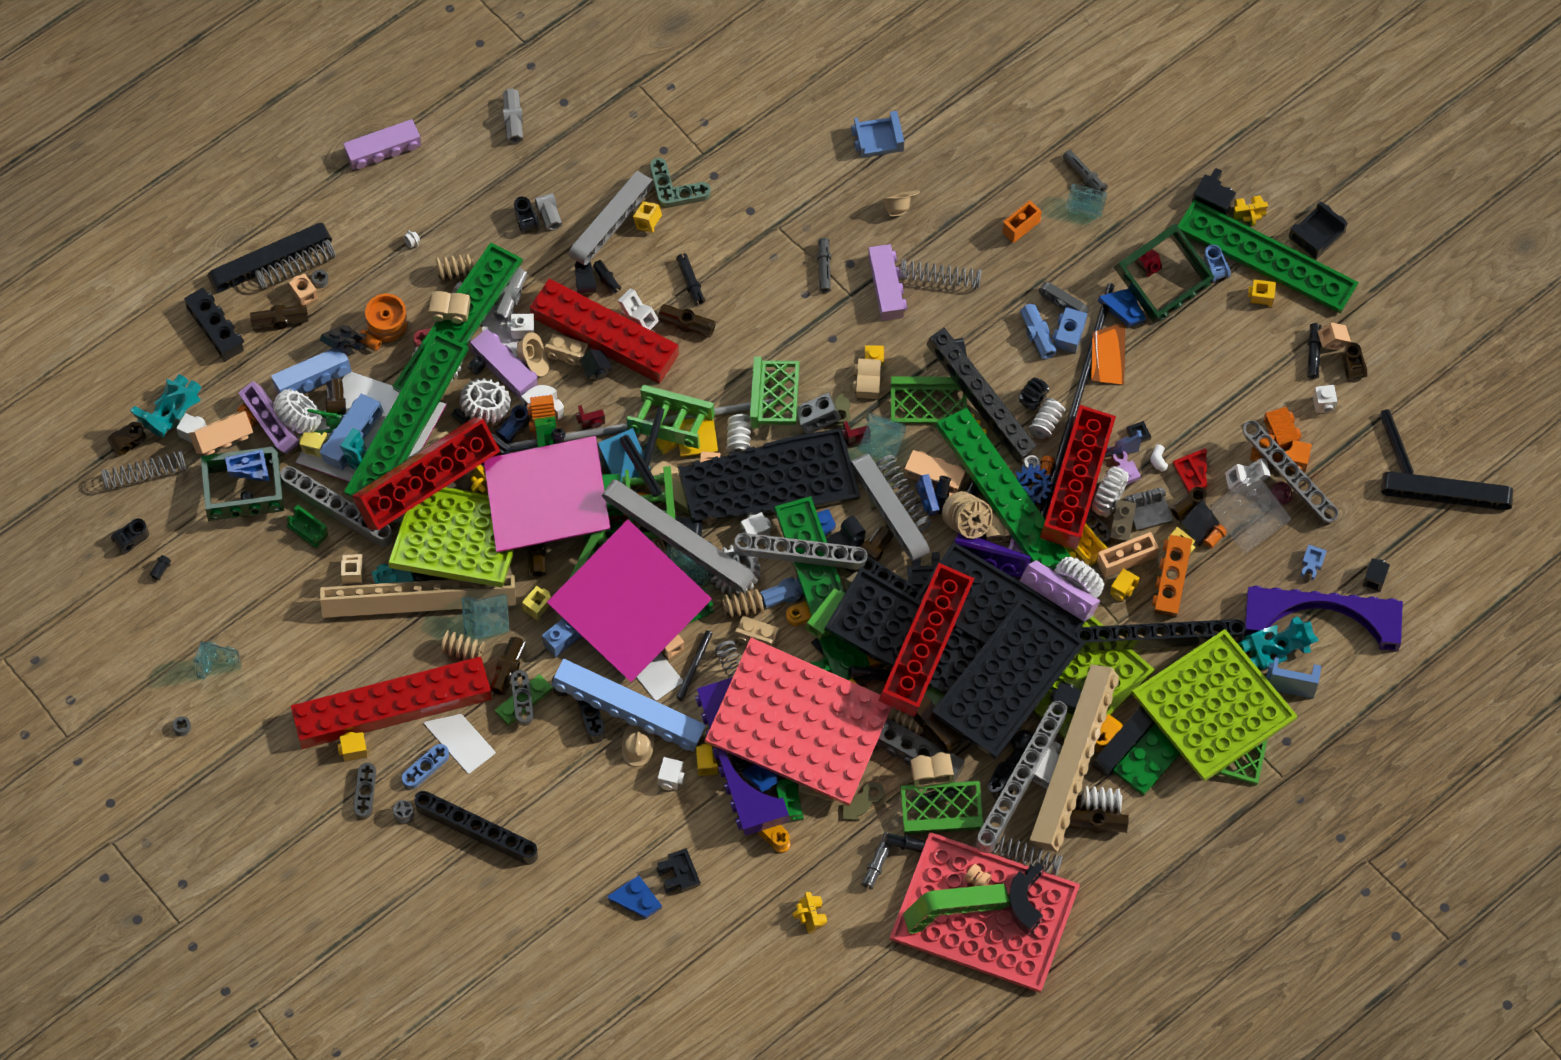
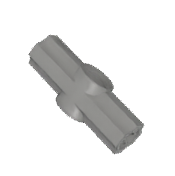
[503,88,523,144]
[492,268,527,322]

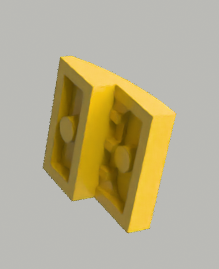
[679,418,718,457]
[1064,523,1108,567]

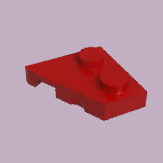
[1172,448,1207,494]

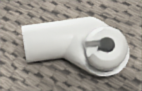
[1150,444,1168,472]

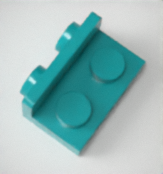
[340,428,367,470]
[372,563,415,584]

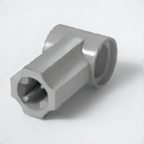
[535,193,562,231]

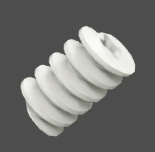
[1028,397,1065,439]
[726,414,751,454]
[1081,786,1122,814]

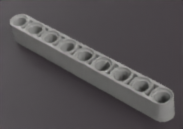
[602,479,755,592]
[977,701,1067,853]

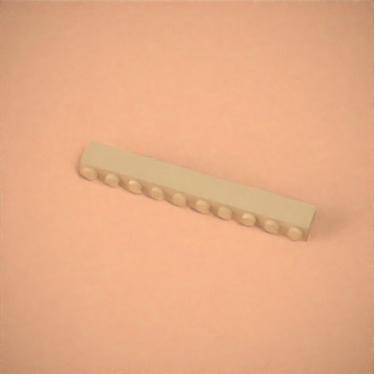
[320,575,516,618]
[1030,664,1119,852]

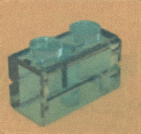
[1065,184,1107,219]

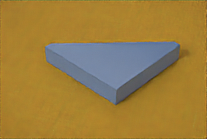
[1105,430,1142,456]

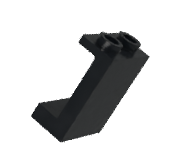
[1289,201,1348,260]

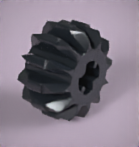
[1019,377,1049,410]

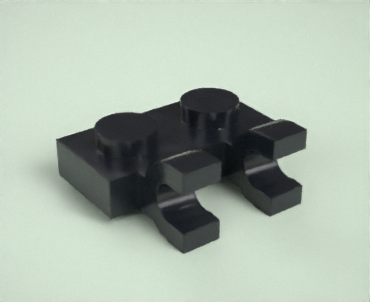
[320,325,367,355]
[907,552,940,587]
[656,848,701,893]

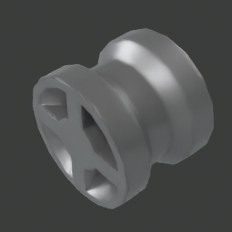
[393,800,414,824]

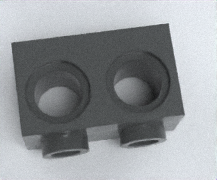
[797,393,841,434]

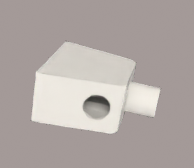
[1020,741,1062,789]

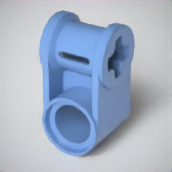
[1203,245,1231,283]

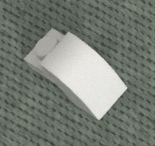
[618,288,659,330]
[521,385,564,421]
[1225,458,1270,491]

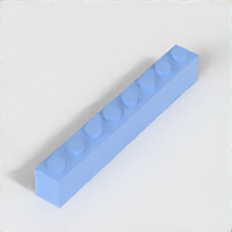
[551,658,706,752]

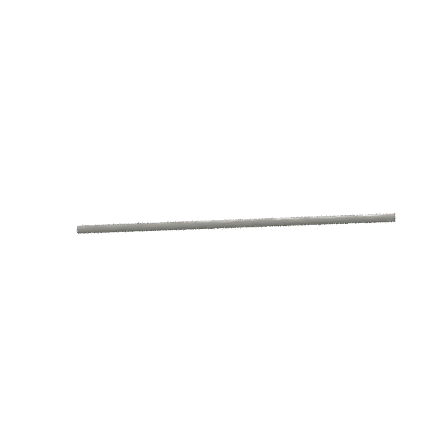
[507,398,780,451]

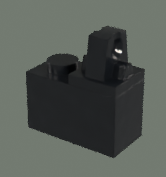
[1192,168,1236,215]

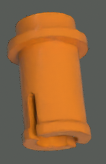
[359,330,382,351]
[237,403,259,428]
[1038,456,1055,481]
[1203,524,1227,549]

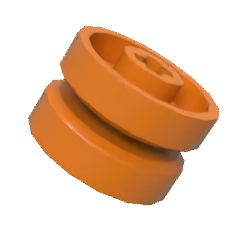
[365,293,408,342]

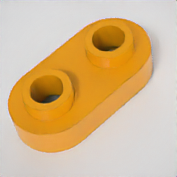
[786,601,811,626]

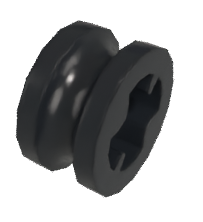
[468,356,486,375]

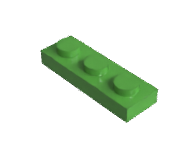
[495,674,553,726]

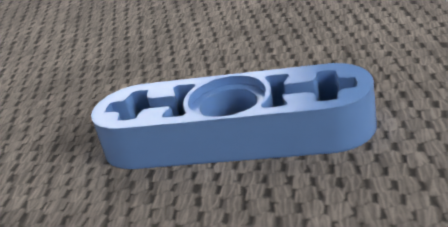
[402,744,449,789]

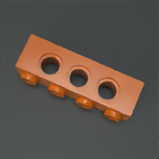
[1152,535,1193,617]

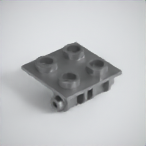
[1125,487,1173,530]

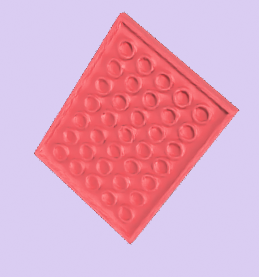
[705,638,892,806]
[889,832,1080,993]

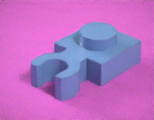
[1301,545,1327,580]

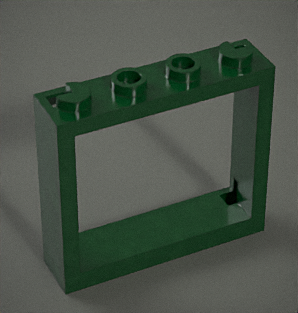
[1113,223,1215,322]
[201,446,285,521]

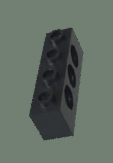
[184,287,244,362]

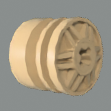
[942,491,993,539]

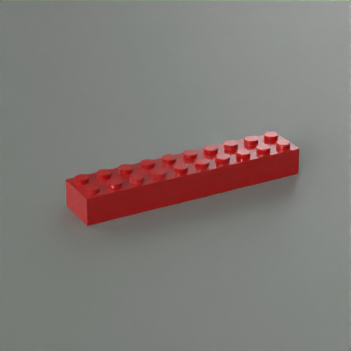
[290,656,492,749]

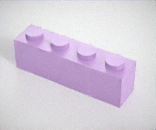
[343,119,421,170]
[868,244,907,321]
[470,329,538,400]
[239,381,299,454]
[1020,560,1100,621]

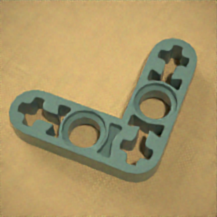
[650,158,711,208]

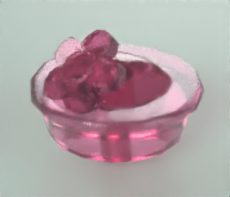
[1271,481,1292,505]

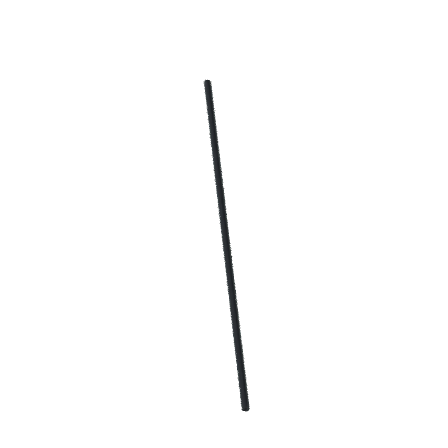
[1020,283,1115,584]

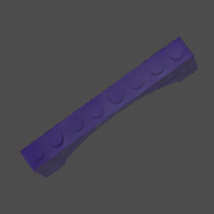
[1244,586,1403,651]
[695,677,790,836]

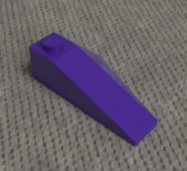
[955,533,1031,577]

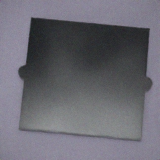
[1181,500,1220,546]

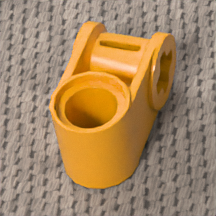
[1094,714,1124,753]
[758,825,791,853]

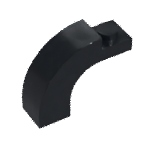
[1009,862,1044,936]

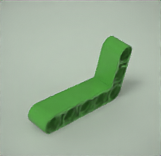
[903,884,1010,934]

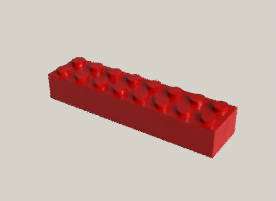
[530,278,679,384]
[1040,405,1116,550]
[351,418,500,530]
[878,563,975,717]

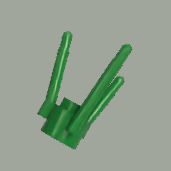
[298,409,343,438]

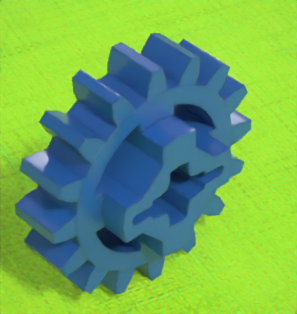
[1016,464,1053,506]

